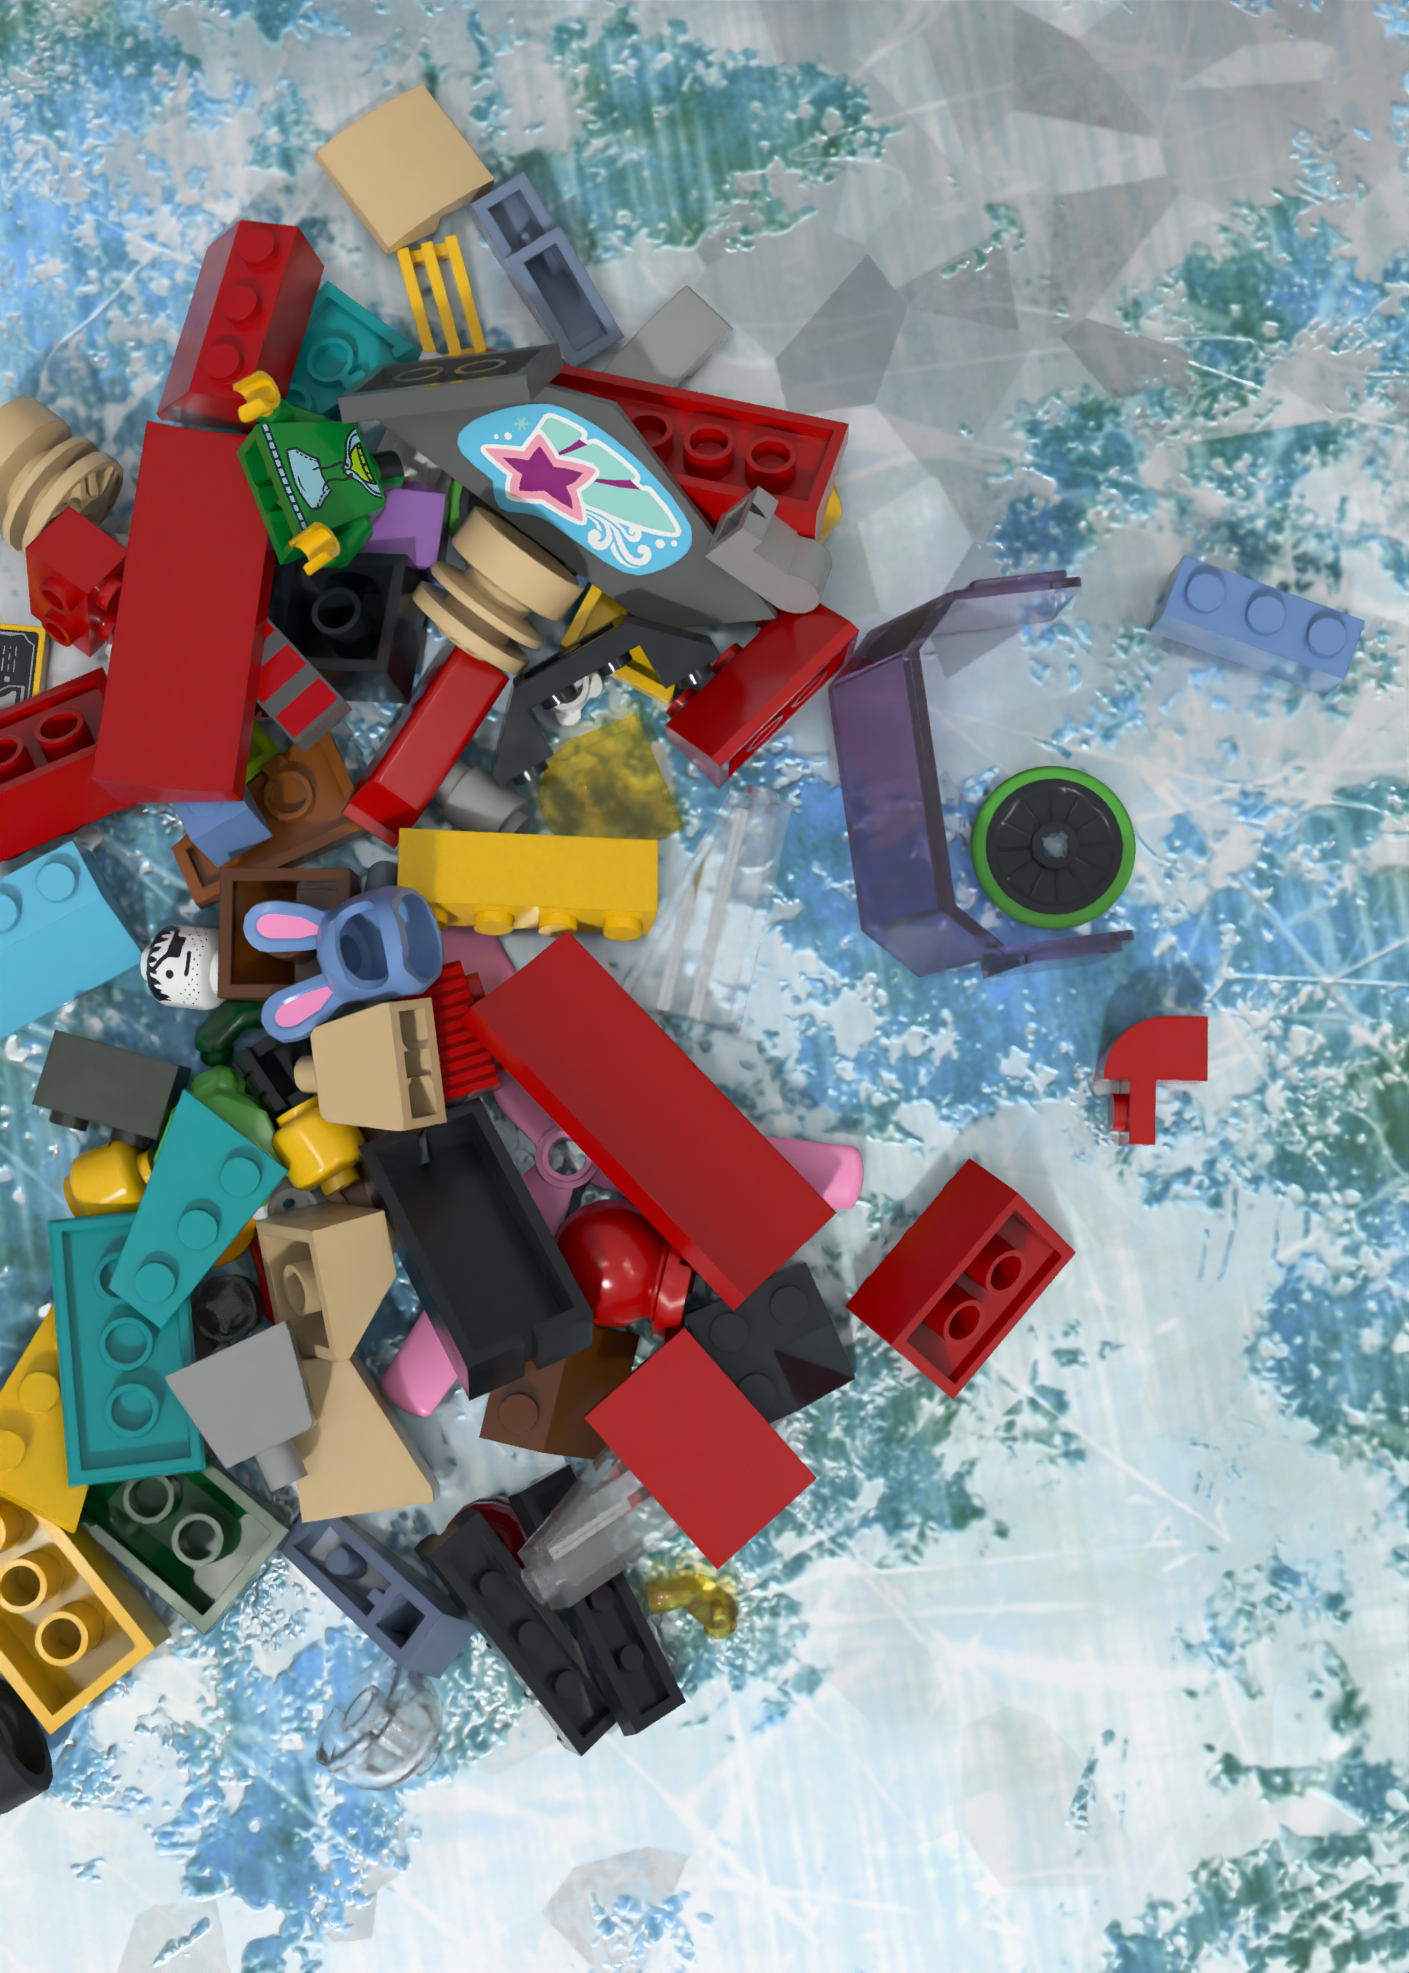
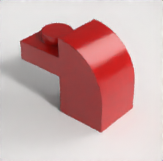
[1094,1016,1208,1146]

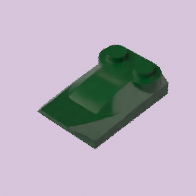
[78,1452,295,1635]

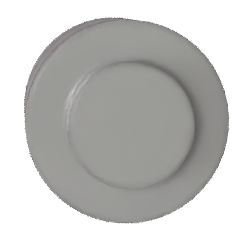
[434,762,531,834]

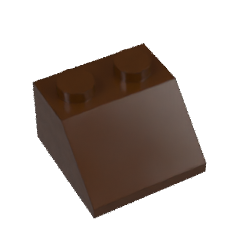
[217,868,362,1004]
[479,1324,640,1462]

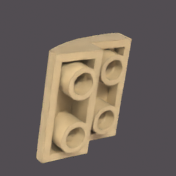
[315,84,495,255]

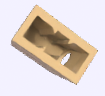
[294,997,447,1131]

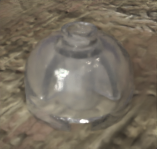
[315,1653,443,1791]

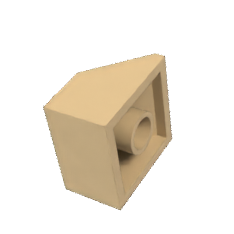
[255,1201,397,1363]

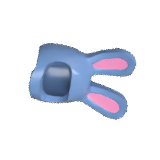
[243,885,444,1043]

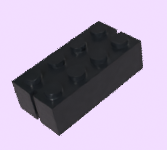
[358,1097,593,1401]

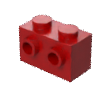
[25,506,127,657]

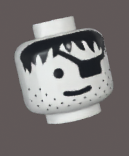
[140,924,225,1010]

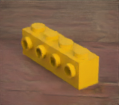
[397,828,658,941]

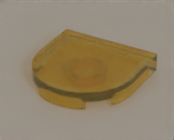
[539,713,684,842]

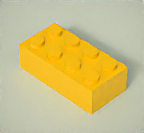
[0,1496,172,1735]

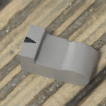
[705,486,833,614]

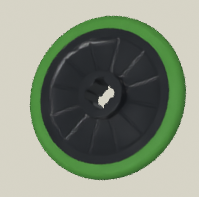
[971,766,1136,929]

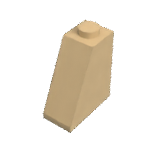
[292,1350,440,1523]

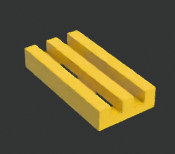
[396,235,487,357]

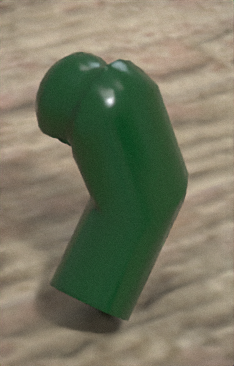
[194,1000,265,1067]

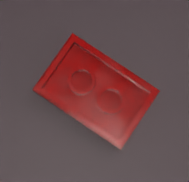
[583,1326,817,1570]

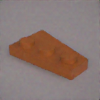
[171,731,369,910]

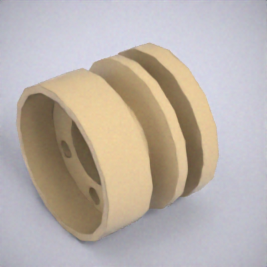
[0,397,123,557]
[412,506,584,675]

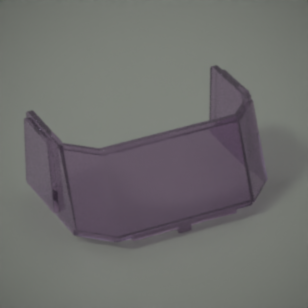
[828,570,1135,979]

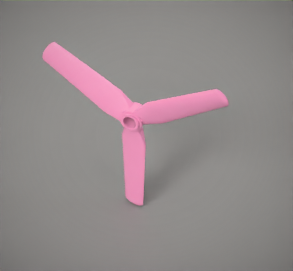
[380,926,864,1417]

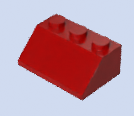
[157,220,324,432]
[665,603,859,789]
[0,667,138,862]
[845,1158,1076,1399]

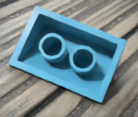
[0,840,144,1041]

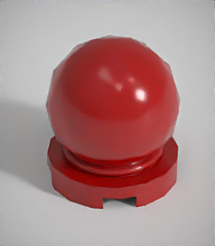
[554,1199,697,1342]

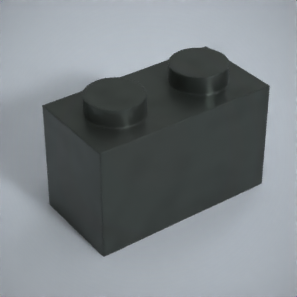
[32,1029,192,1150]

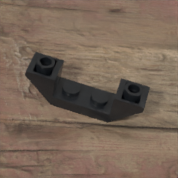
[492,614,721,787]

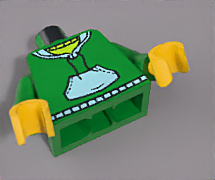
[232,371,404,575]

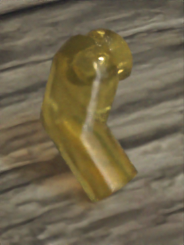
[646,1573,739,1639]

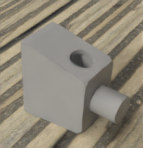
[165,1320,318,1492]

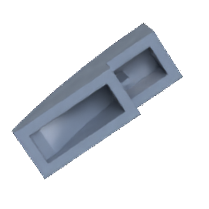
[467,172,624,367]

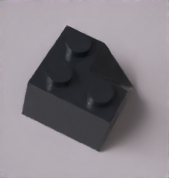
[273,553,425,704]
[686,1260,855,1424]

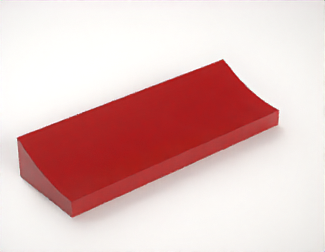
[450,348,849,542]
[91,421,276,803]
[461,930,837,1311]

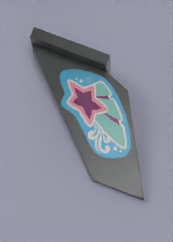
[337,343,779,628]

